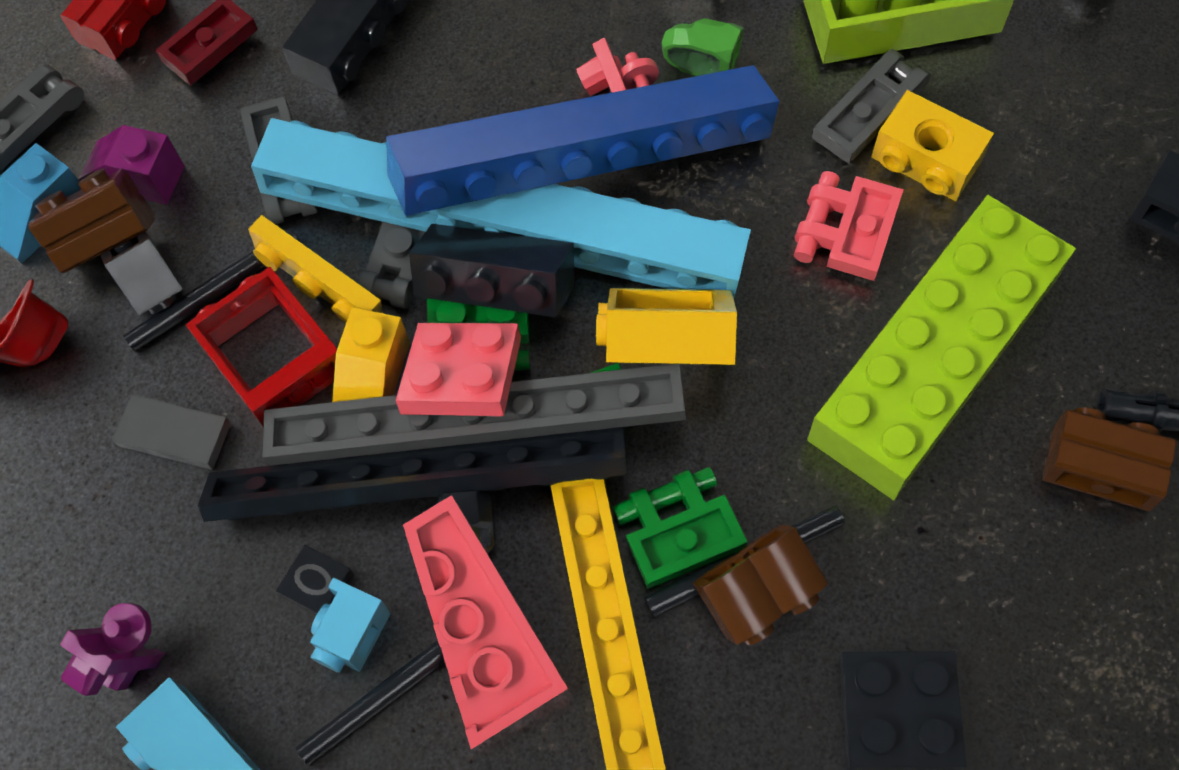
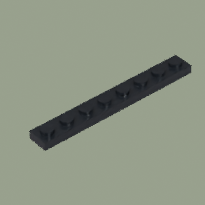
[198,427,628,522]

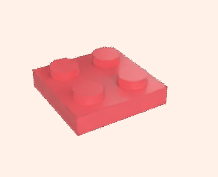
[395,323,521,416]

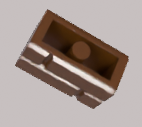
[28,168,156,274]
[1042,407,1177,512]

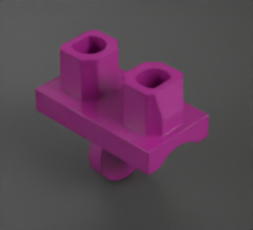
[60,603,165,696]

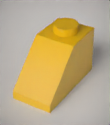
[332,307,410,402]

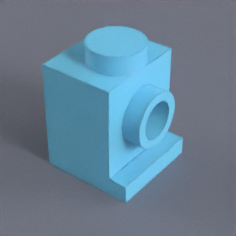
[310,578,391,673]

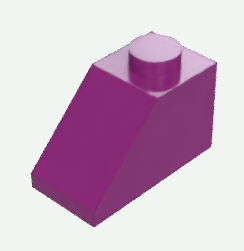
[78,125,185,205]

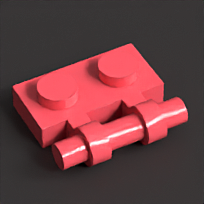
[794,171,904,281]

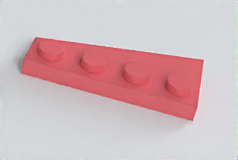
[403,495,568,749]

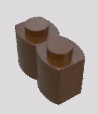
[693,524,828,645]

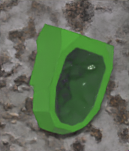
[662,18,744,76]

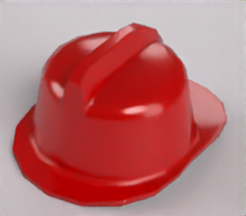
[0,279,68,367]

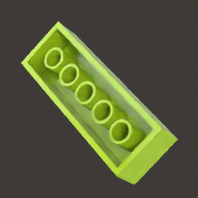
[807,195,1076,500]

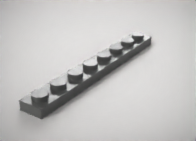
[262,364,686,466]

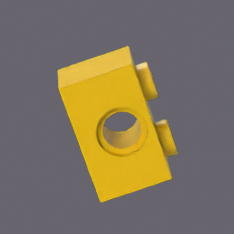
[871,90,994,201]

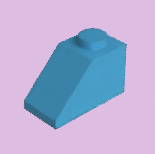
[0,143,81,264]

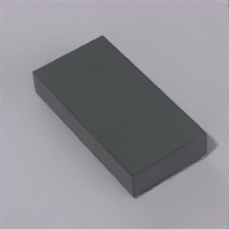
[112,394,231,470]

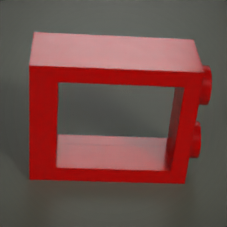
[185,266,337,428]

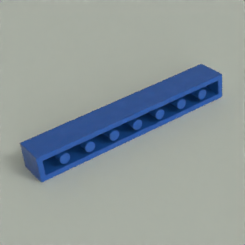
[386,65,779,216]

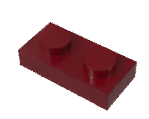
[155,0,258,86]

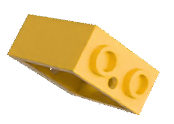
[596,288,737,365]

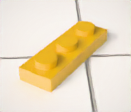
[248,215,383,323]

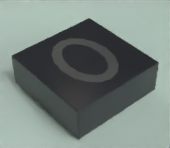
[276,545,353,615]

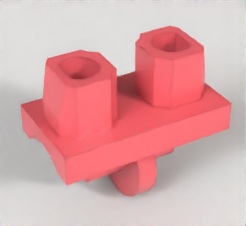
[576,38,659,96]

